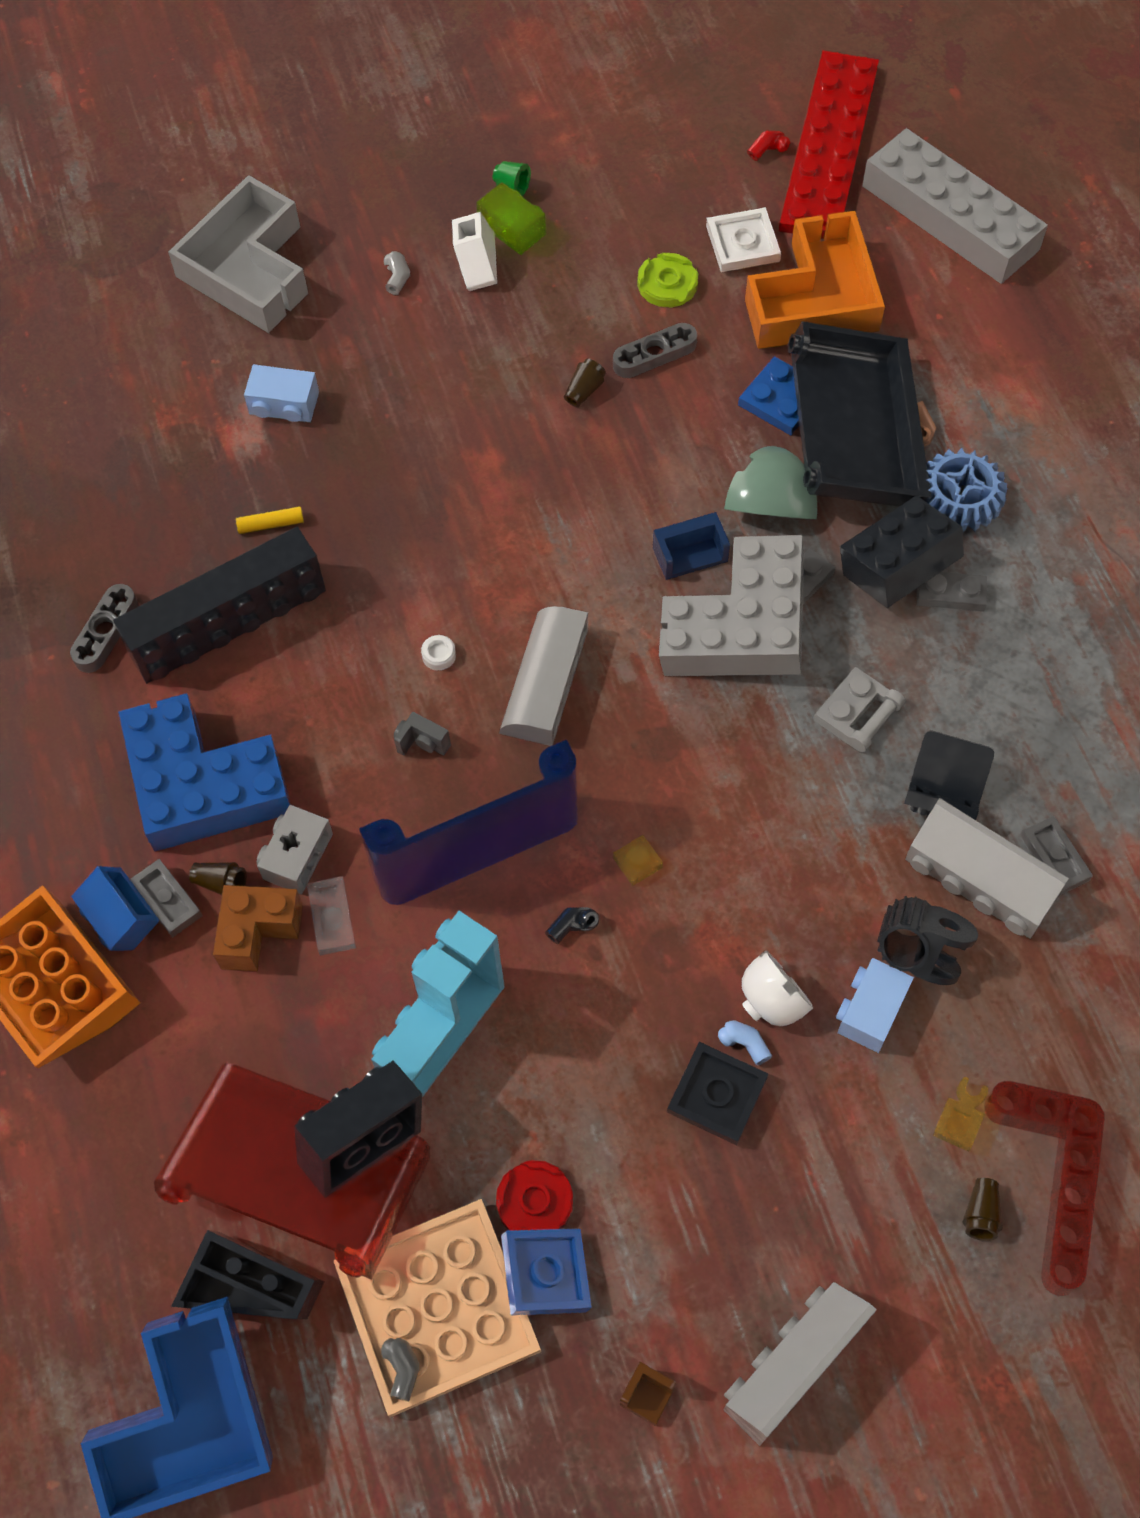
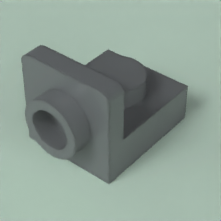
[394,712,451,756]

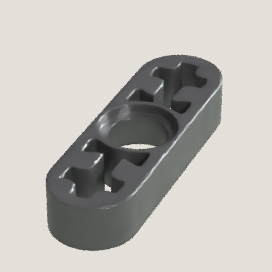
[613,323,697,378]
[70,584,138,673]

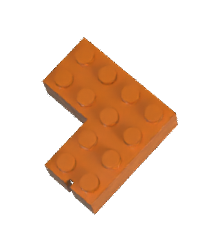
[745,211,885,349]

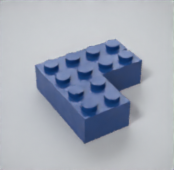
[118,693,291,852]
[80,1297,273,1518]

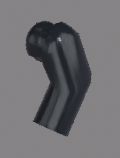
[545,907,599,944]

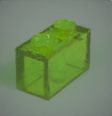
[476,182,546,255]

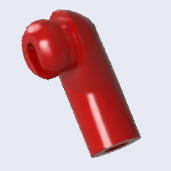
[747,130,790,161]

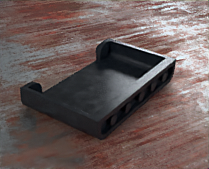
[788,321,932,507]

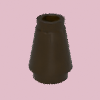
[564,358,606,407]
[189,862,247,895]
[962,1178,1003,1241]

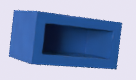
[71,866,160,951]

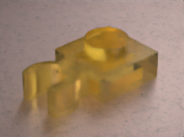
[933,1077,988,1152]

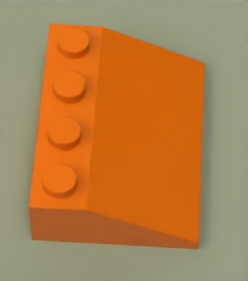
[0,885,141,1068]

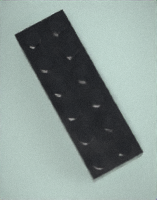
[113,526,326,684]

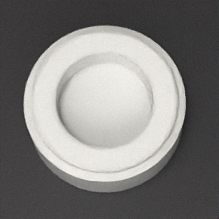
[421,635,456,670]

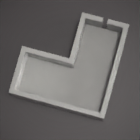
[168,175,308,333]
[659,535,804,676]

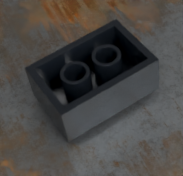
[840,496,964,608]
[294,1060,422,1198]

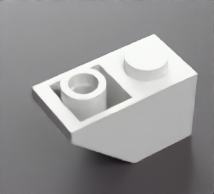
[452,212,497,291]

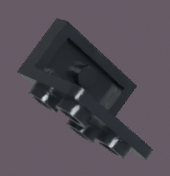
[904,730,994,820]

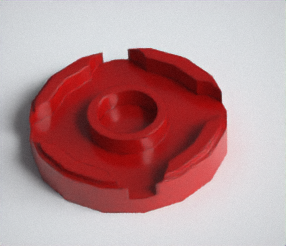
[496,1160,573,1230]

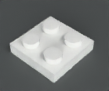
[706,207,781,272]

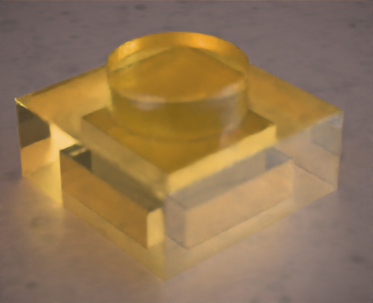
[613,835,663,886]

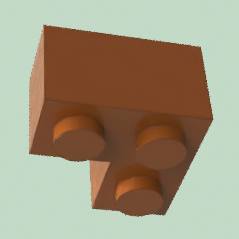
[213,885,303,972]

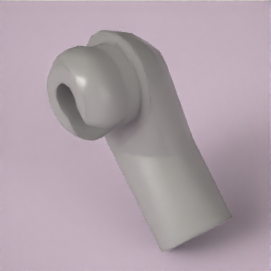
[384,251,410,295]

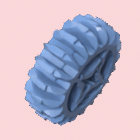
[926,448,1007,532]

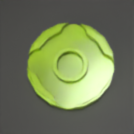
[637,253,698,308]

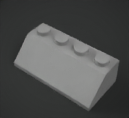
[905,798,1069,939]
[723,1282,877,1446]

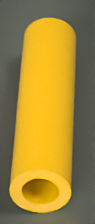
[236,506,304,534]

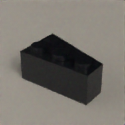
[171,1230,325,1319]

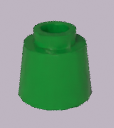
[492,161,531,197]

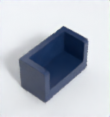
[653,512,730,580]

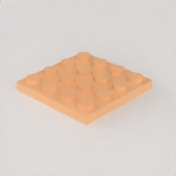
[334,1199,541,1418]

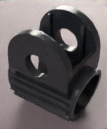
[877,896,978,985]

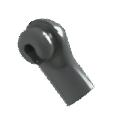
[381,1338,420,1402]

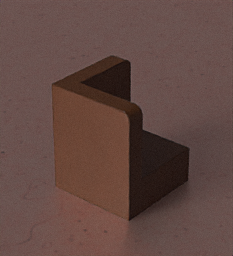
[620,1362,676,1426]

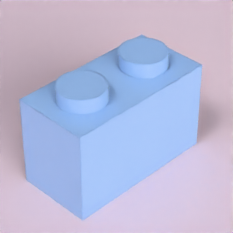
[244,364,319,422]
[836,958,914,1053]

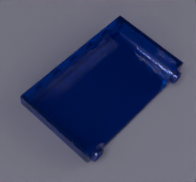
[359,739,578,905]

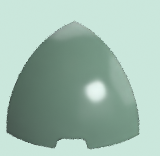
[724,446,817,519]

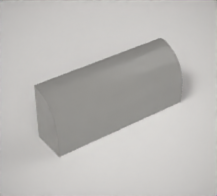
[499,607,588,746]

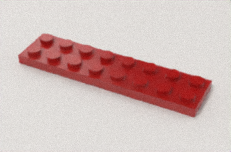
[778,50,879,239]

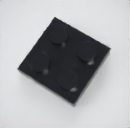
[667,1042,769,1146]

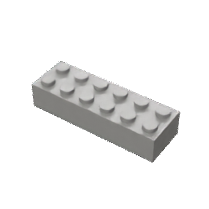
[863,128,1048,284]

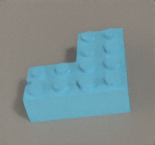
[371,911,505,1097]

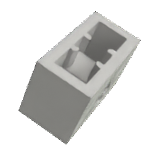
[257,805,333,895]

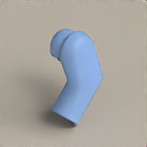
[718,1020,772,1065]

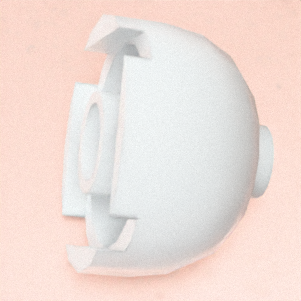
[742,950,813,1026]

